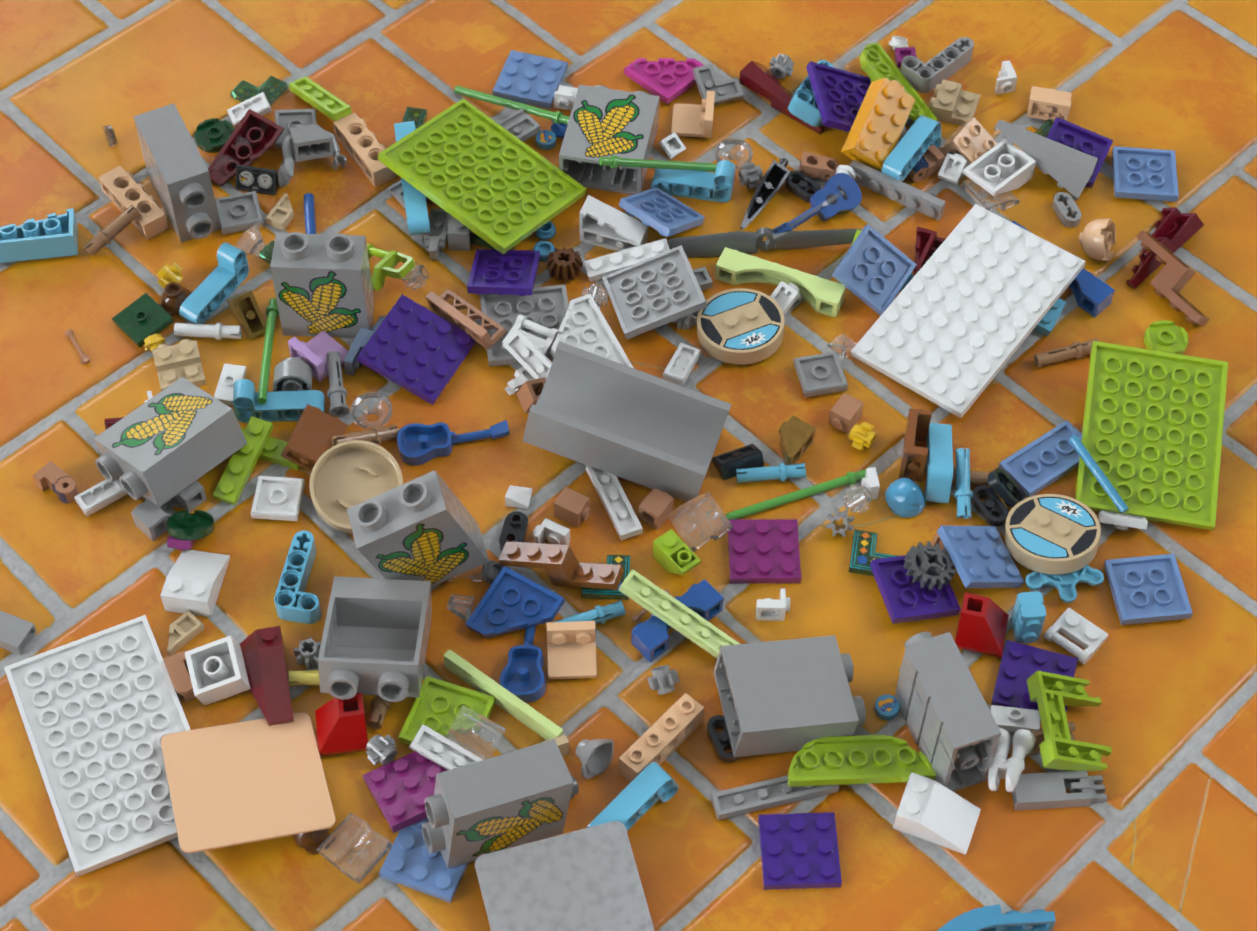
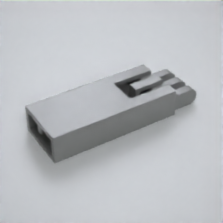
[0,610,37,656]
[1012,771,1108,810]

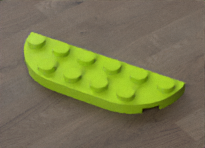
[860,43,939,121]
[788,735,936,787]

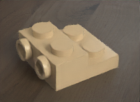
[929,79,981,125]
[152,339,206,391]

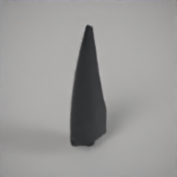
[740,158,791,230]

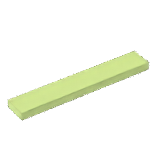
[618,569,740,658]
[443,650,563,740]

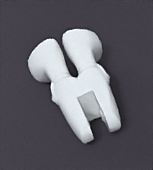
[988,728,1036,792]

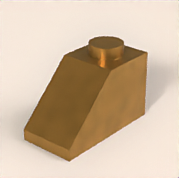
[226,290,266,340]
[779,416,816,465]

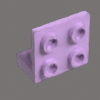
[288,331,348,382]

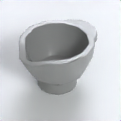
[576,739,614,779]

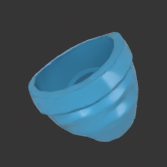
[885,478,925,517]

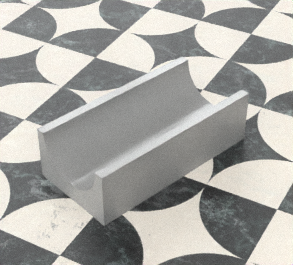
[522,341,731,505]

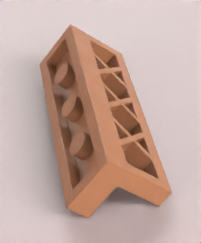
[425,289,506,350]

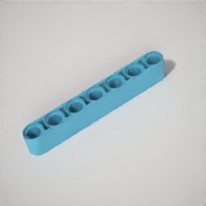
[394,121,431,236]

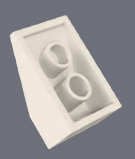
[962,139,1036,196]
[160,549,230,617]
[893,772,981,854]

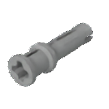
[326,351,349,417]

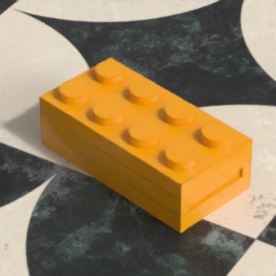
[841,77,916,171]

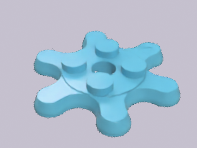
[1025,565,1104,603]

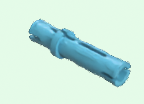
[954,448,973,519]
[736,463,806,484]
[553,600,625,624]

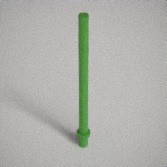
[454,86,570,124]
[599,155,717,172]
[257,298,279,404]
[725,469,866,521]

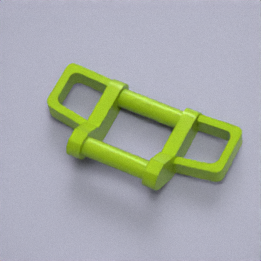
[367,243,415,291]

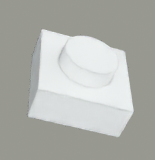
[862,467,880,500]

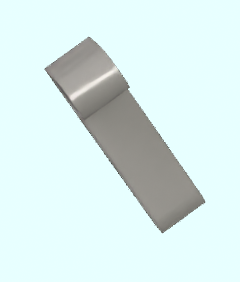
[901,37,974,93]

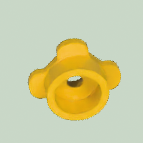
[144,334,166,352]

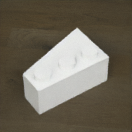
[579,195,648,252]

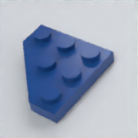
[465,566,565,638]

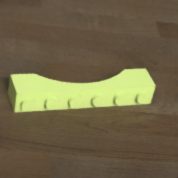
[715,247,846,318]

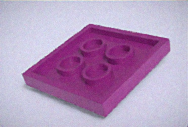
[727,519,801,584]
[362,751,447,833]

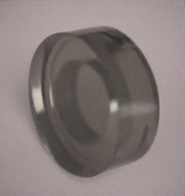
[102,125,117,146]

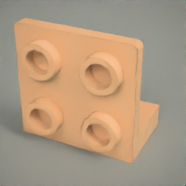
[1026,86,1072,122]
[671,91,715,138]
[939,117,997,164]
[547,621,597,679]

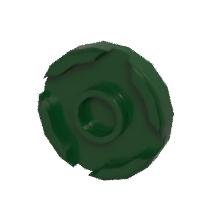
[194,118,234,153]
[167,510,215,540]

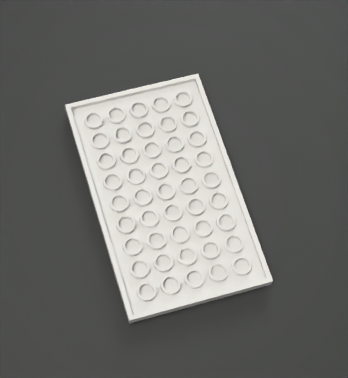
[851,204,1085,418]
[4,615,191,877]

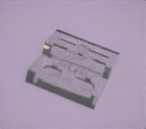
[962,179,1019,212]
[667,491,733,552]
[445,705,506,760]
[317,813,392,884]

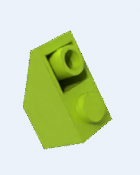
[653,529,701,575]

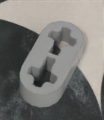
[1052,192,1082,228]

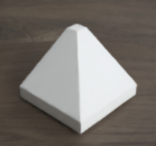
[659,132,686,159]
[505,485,533,509]

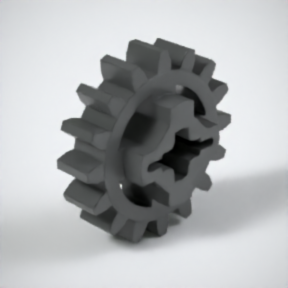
[903,541,956,590]

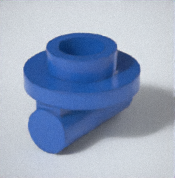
[551,120,568,137]

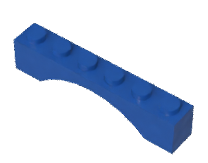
[1012,221,1115,318]

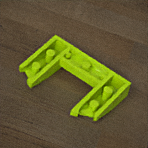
[1027,670,1112,771]

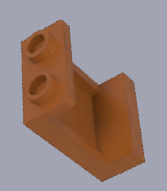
[281,404,348,472]
[899,408,932,482]

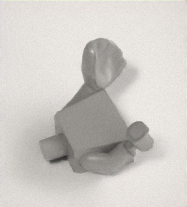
[278,124,346,188]

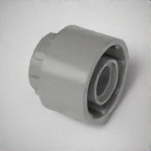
[273,357,313,392]

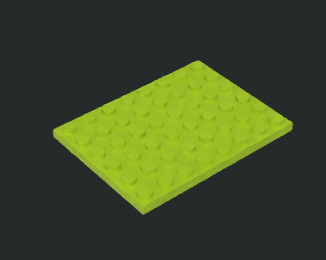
[378,98,587,254]
[1075,341,1228,530]

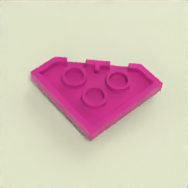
[624,58,705,104]

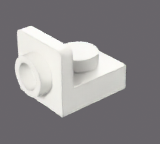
[995,60,1017,94]
[554,85,578,111]
[938,153,967,185]
[770,281,802,315]
[532,518,570,545]
[756,589,790,621]

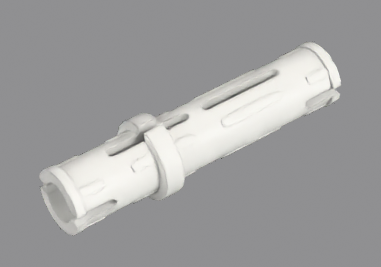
[174,323,242,340]

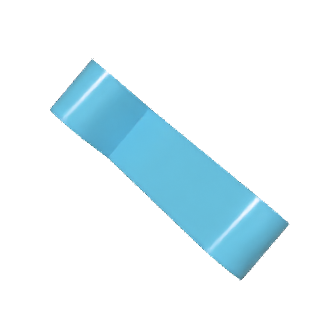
[788,60,834,127]
[882,115,941,181]
[651,160,735,202]
[179,242,249,324]
[233,379,325,423]
[925,423,953,503]
[274,531,321,624]
[587,762,679,831]

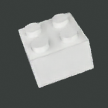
[185,635,251,706]

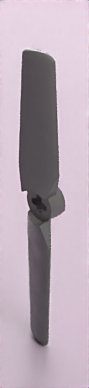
[668,227,862,258]

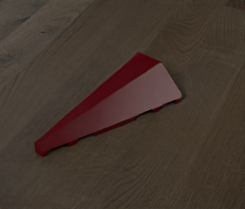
[739,61,824,134]
[1126,207,1204,289]
[913,226,945,277]

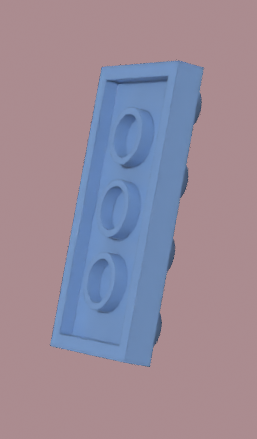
[998,420,1082,497]

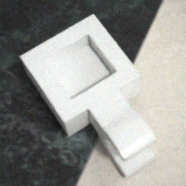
[505,367,534,396]

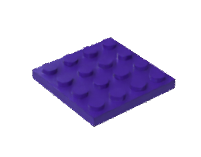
[806,61,871,132]
[357,294,476,405]

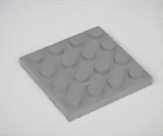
[602,245,708,340]
[480,285,569,366]

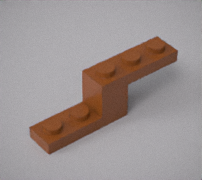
[1136,230,1210,326]
[499,541,624,590]

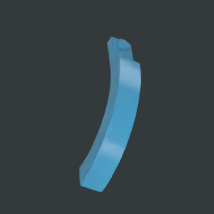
[938,904,1056,931]

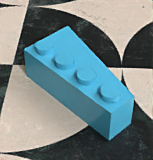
[0,208,78,263]

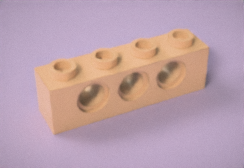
[333,112,397,187]
[99,166,169,240]
[619,693,704,782]

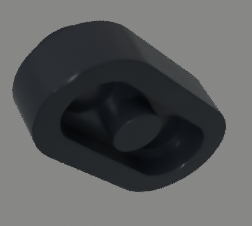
[785,171,821,203]
[988,468,1025,508]
[971,485,1008,527]
[499,511,528,551]
[707,715,739,763]

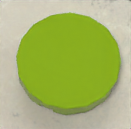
[1144,320,1189,355]

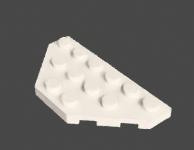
[550,294,634,368]

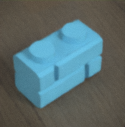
[1010,591,1047,644]

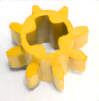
[156,262,183,288]
[849,422,877,450]

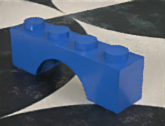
[631,579,724,663]

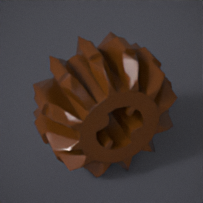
[546,246,583,282]

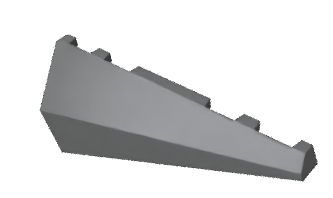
[994,120,1098,201]

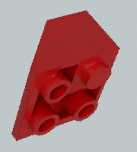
[955,593,1009,658]
[315,692,368,757]

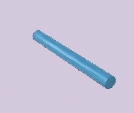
[1069,435,1129,514]

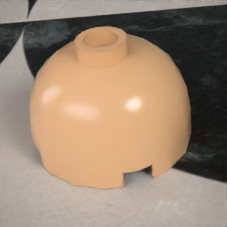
[1079,218,1116,261]

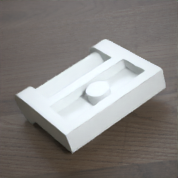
[502,314,558,356]
[1044,607,1108,665]

